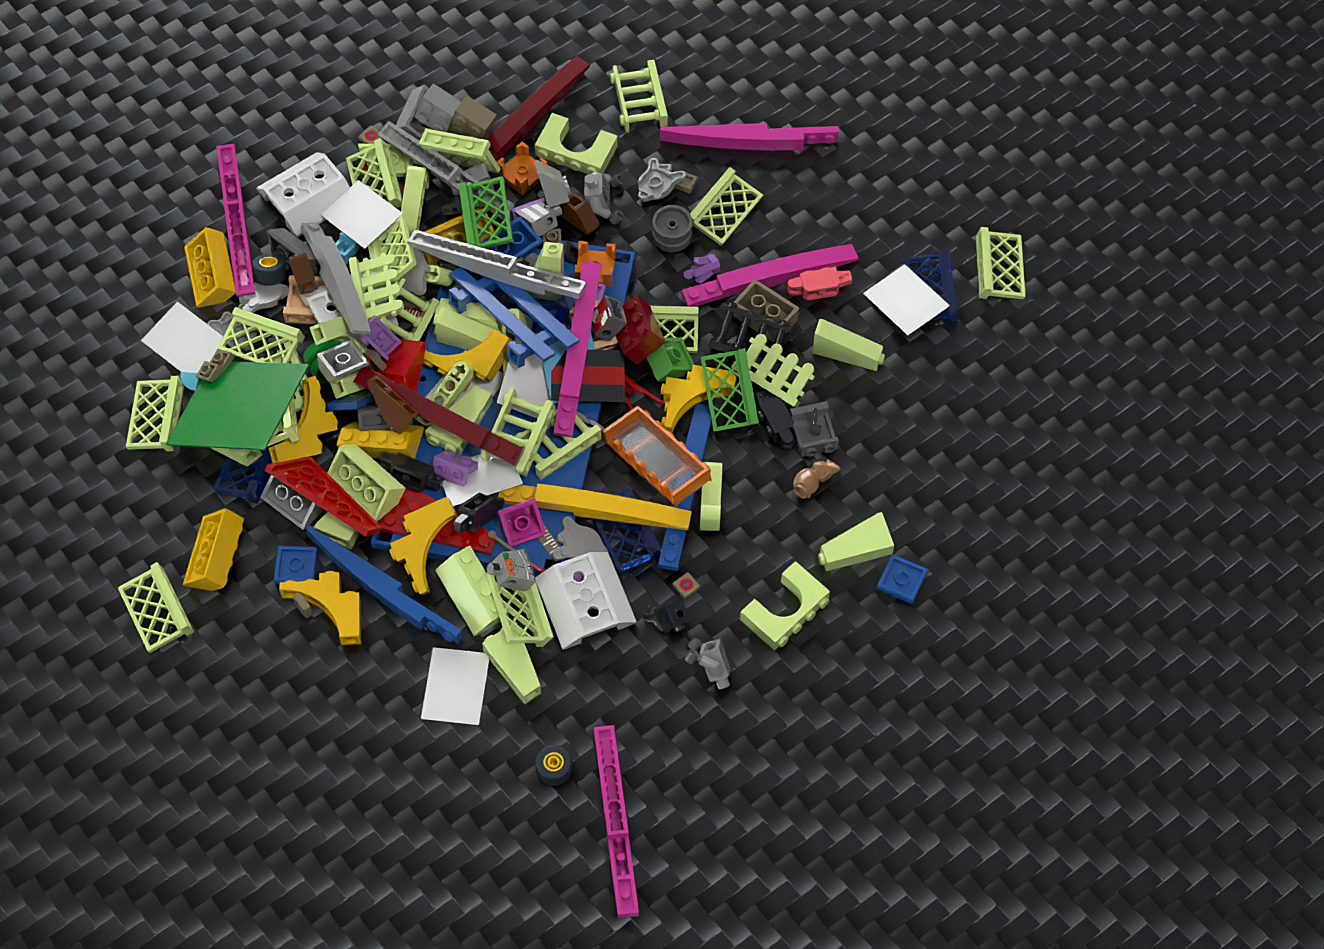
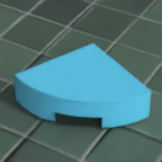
[181,372,200,392]

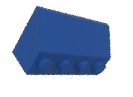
[470,216,543,280]

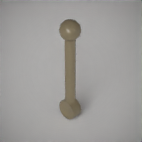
[488,530,515,551]

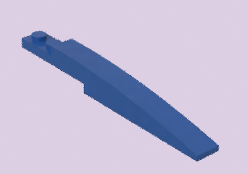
[658,404,712,571]
[306,525,462,644]

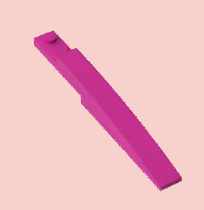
[660,123,839,150]
[216,144,255,297]
[682,244,859,307]
[553,261,602,438]
[594,725,639,918]

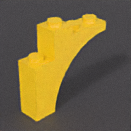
[423,329,513,392]
[661,365,737,433]
[269,376,338,463]
[389,497,457,595]
[280,571,361,645]

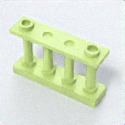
[610,60,668,132]
[379,278,440,341]
[480,387,556,477]
[515,409,602,480]

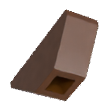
[547,192,600,235]

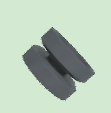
[652,205,692,252]

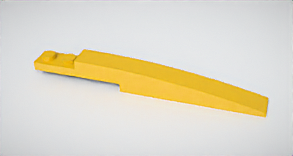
[498,484,692,530]

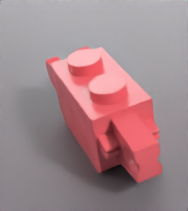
[787,267,852,301]

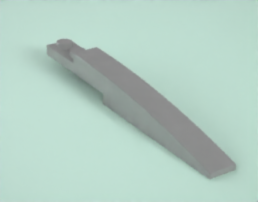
[377,121,514,220]
[300,222,371,335]
[407,230,587,299]

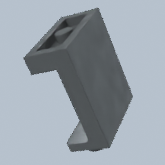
[358,401,390,431]
[790,401,839,457]

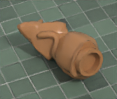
[793,459,841,498]

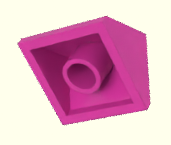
[498,498,546,547]

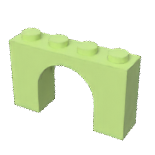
[535,113,618,175]
[309,316,374,399]
[740,561,830,650]

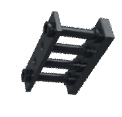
[708,301,794,371]

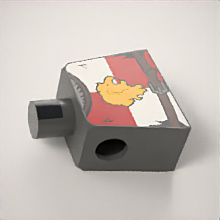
[591,295,627,342]

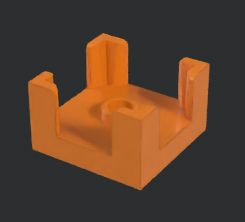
[497,142,547,195]
[575,241,616,287]

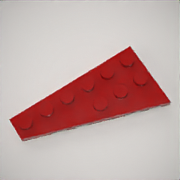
[265,456,382,537]
[379,486,496,556]

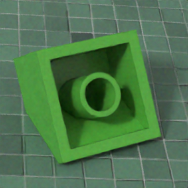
[646,337,694,381]

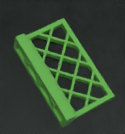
[459,176,514,248]
[701,349,759,432]

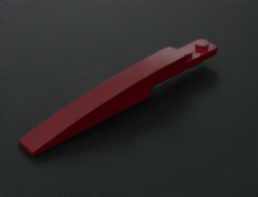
[463,56,590,171]
[353,367,525,467]

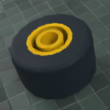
[252,254,286,286]
[535,745,572,786]

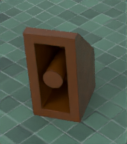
[288,252,318,294]

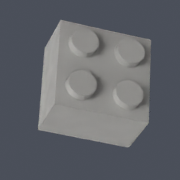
[415,84,461,133]

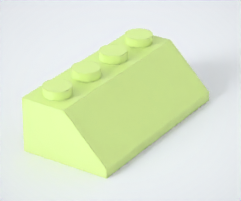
[327,444,406,521]
[435,546,509,637]

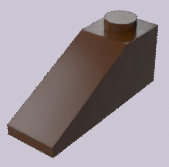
[367,376,420,434]

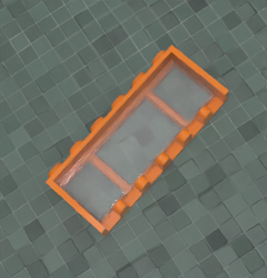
[603,406,712,507]

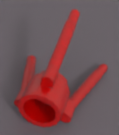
[625,375,663,411]

